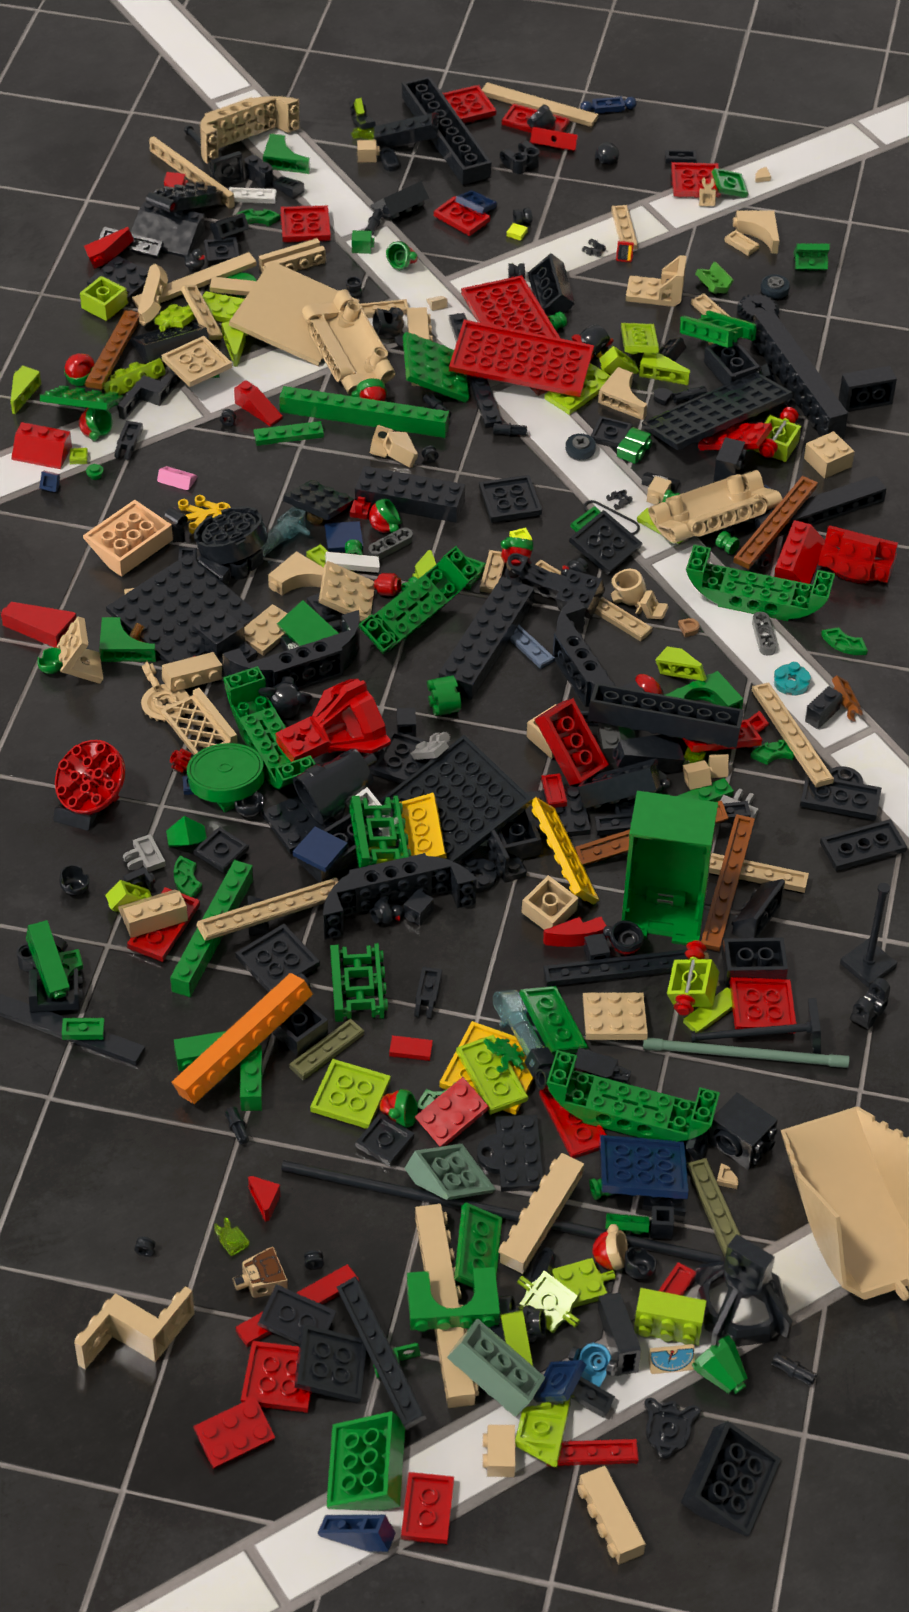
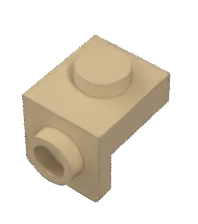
[640,590,669,619]

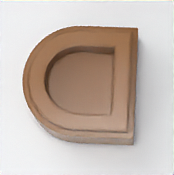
[678,618,699,637]

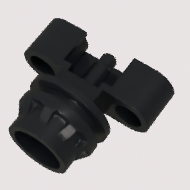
[488,1295,547,1343]

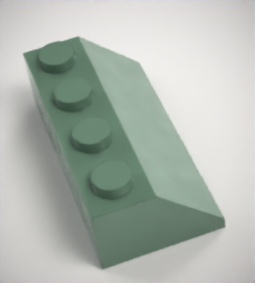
[447,1318,545,1417]

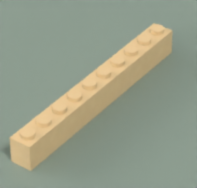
[415,1204,479,1408]

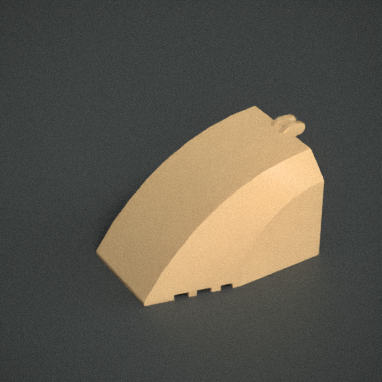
[781,1106,909,1301]

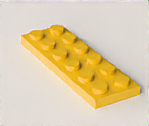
[531,797,600,905]

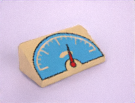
[648,1344,695,1374]

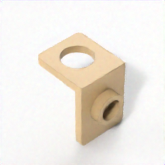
[370,425,393,458]

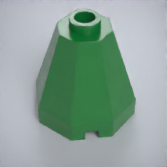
[691,1335,748,1394]

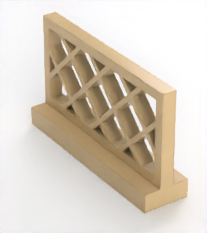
[161,688,238,755]

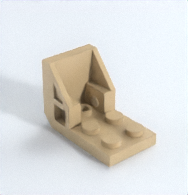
[626,255,687,307]

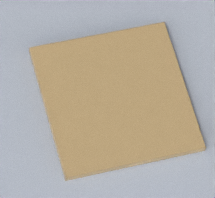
[229,261,359,366]

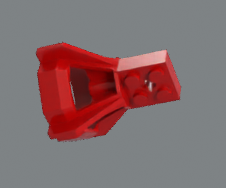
[275,679,391,762]

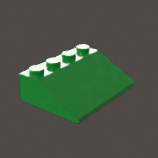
[326,1411,405,1511]

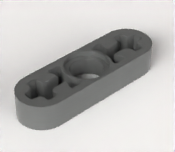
[368,528,413,560]
[752,612,776,656]

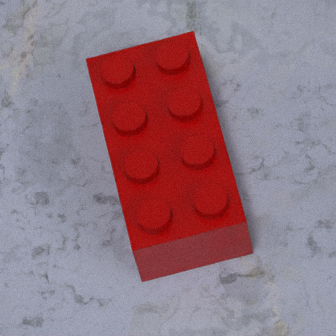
[534,698,609,785]

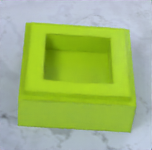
[354,98,365,116]
[69,448,88,464]

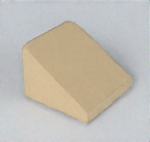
[427,296,447,311]
[708,754,728,778]

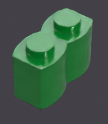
[617,427,652,464]

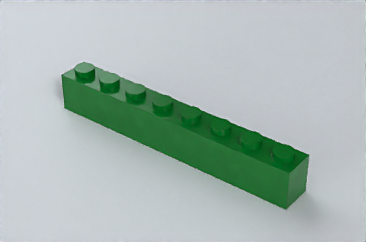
[170,860,253,997]

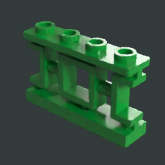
[680,310,756,347]
[349,796,411,868]
[330,943,388,1022]

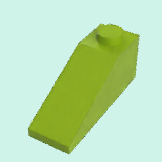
[222,322,248,367]
[639,353,690,385]
[11,366,41,414]
[655,647,707,681]

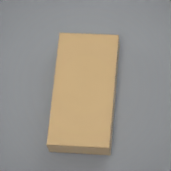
[725,230,759,256]

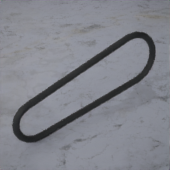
[584,500,640,535]

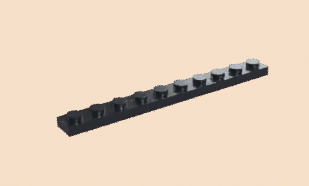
[449,313,502,428]

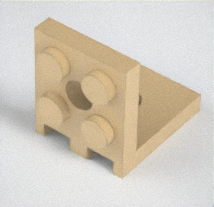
[57,617,103,684]

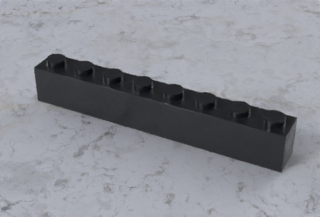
[754,475,887,538]

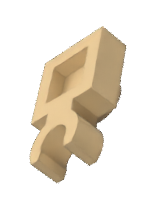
[699,178,716,206]

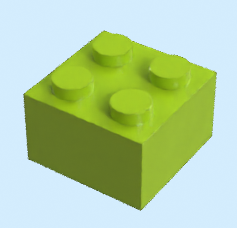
[80,276,128,321]

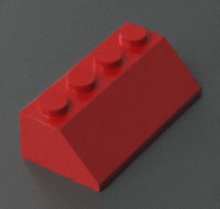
[774,520,825,584]

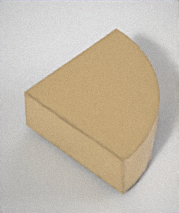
[755,167,771,183]
[717,1164,738,1189]

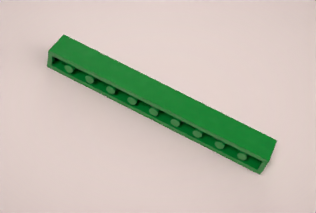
[279,386,449,438]

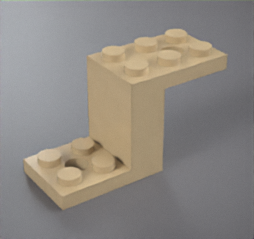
[75,1286,195,1369]

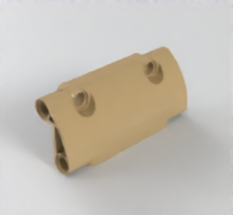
[302,289,396,396]
[648,470,782,543]

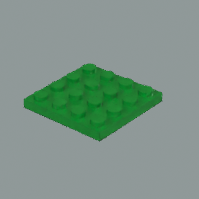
[403,332,469,403]
[40,385,123,410]

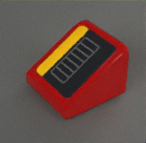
[616,241,634,262]

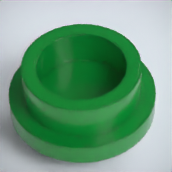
[86,464,104,480]

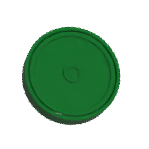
[187,743,264,803]

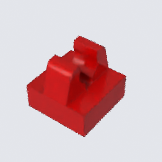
[350,497,371,520]

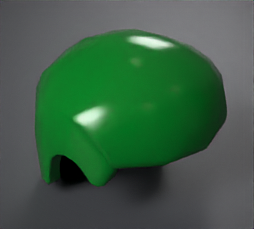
[37,647,63,674]

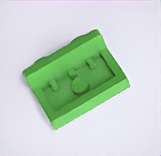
[695,262,733,294]

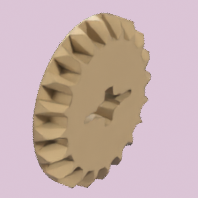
[141,684,190,722]

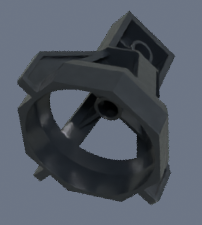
[695,1234,793,1347]

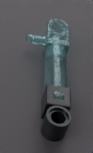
[230,507,310,579]
[493,990,554,1090]

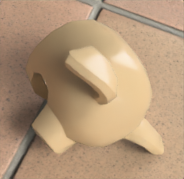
[611,569,646,614]

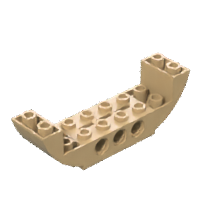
[200,96,300,163]

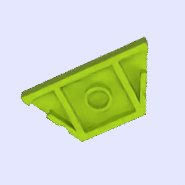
[515,1398,571,1467]

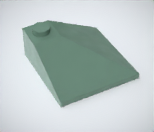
[404,1144,496,1200]

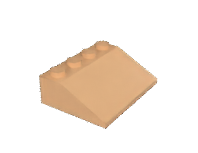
[83,500,173,577]

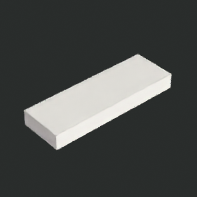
[229,187,277,204]
[325,552,380,573]

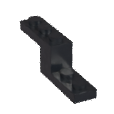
[117,369,182,420]

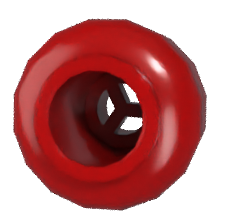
[374,573,402,597]

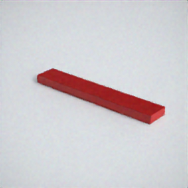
[235,1264,359,1347]

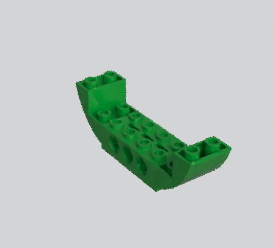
[686,545,835,621]
[358,546,480,654]
[223,666,316,788]
[546,1050,720,1142]

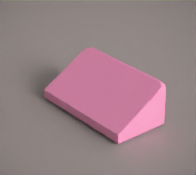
[157,466,197,490]

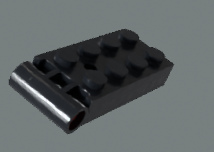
[146,181,223,213]

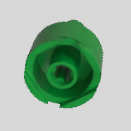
[427,675,461,716]

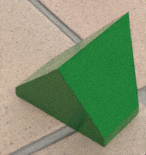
[166,816,207,848]

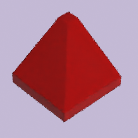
[748,711,769,733]

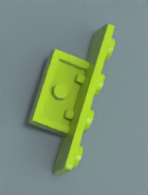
[104,358,166,395]

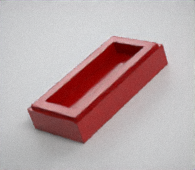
[541,773,567,808]
[389,1035,433,1061]
[659,1262,696,1296]

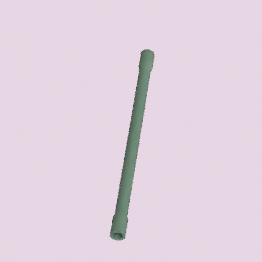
[643,1038,849,1068]

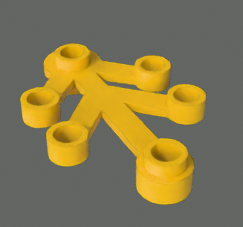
[165,495,231,534]

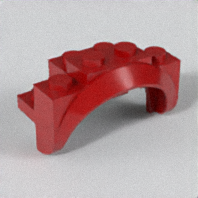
[818,525,898,583]

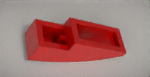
[543,917,607,947]

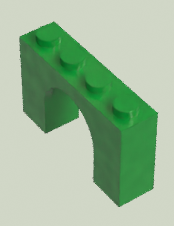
[666,671,743,739]
[407,1267,500,1331]

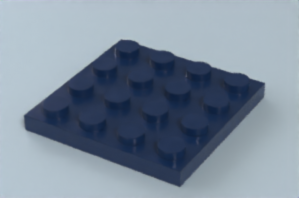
[599,1135,688,1199]

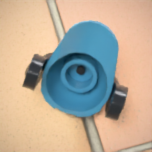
[569,1343,618,1387]

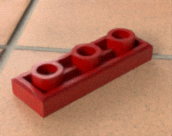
[530,127,578,151]

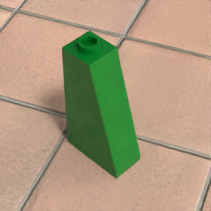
[26,920,69,999]

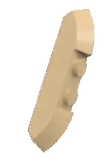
[138,264,168,326]

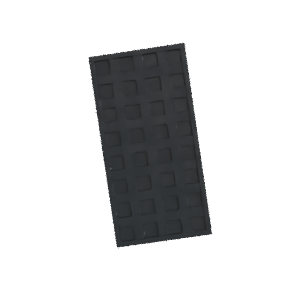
[642,372,793,450]

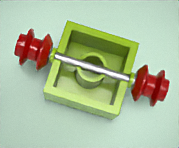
[754,407,801,462]
[667,940,719,1015]

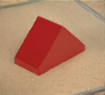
[248,1176,281,1222]

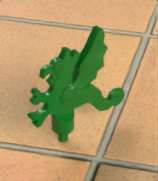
[484,1038,525,1073]

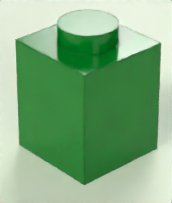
[351,230,375,254]

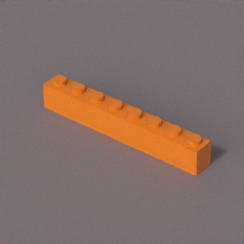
[172,973,313,1104]

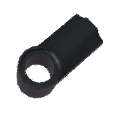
[164,507,188,543]

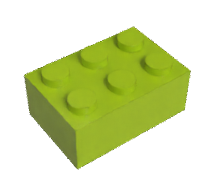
[634,1288,706,1346]

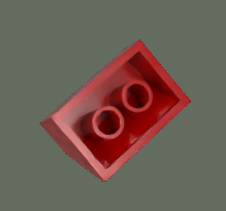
[11,422,72,469]

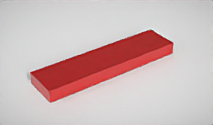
[547,1439,638,1466]

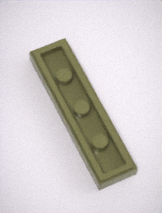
[289,1018,364,1080]

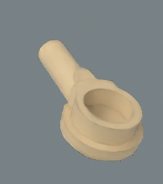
[142,661,161,691]

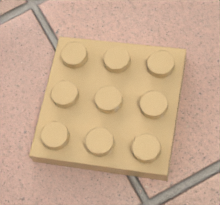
[162,336,232,387]
[318,561,374,622]
[582,992,648,1040]

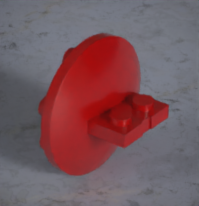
[55,740,125,814]

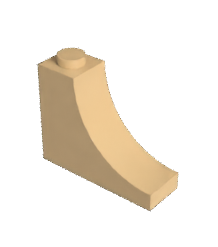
[733,211,779,253]
[598,367,647,420]
[268,551,324,595]

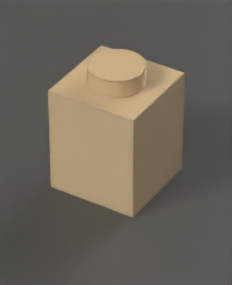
[357,140,379,163]
[647,476,671,505]
[683,760,714,790]

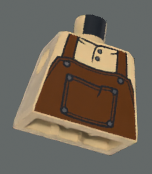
[233,1247,288,1298]

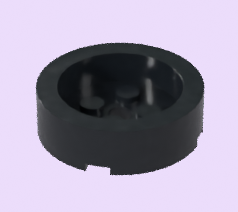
[194,506,268,564]

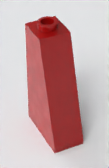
[1,602,77,648]

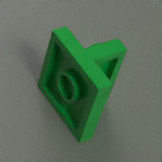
[794,243,830,271]

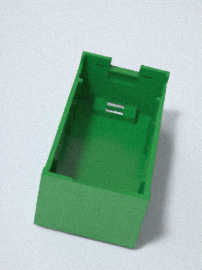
[621,791,718,945]

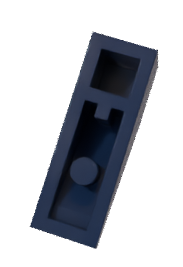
[318,1514,396,1552]

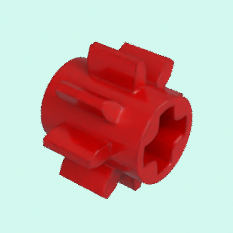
[170,748,192,773]

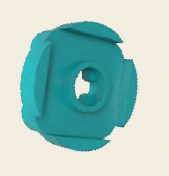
[773,662,811,696]

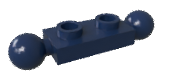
[580,97,637,113]

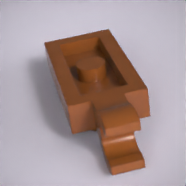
[832,675,863,722]

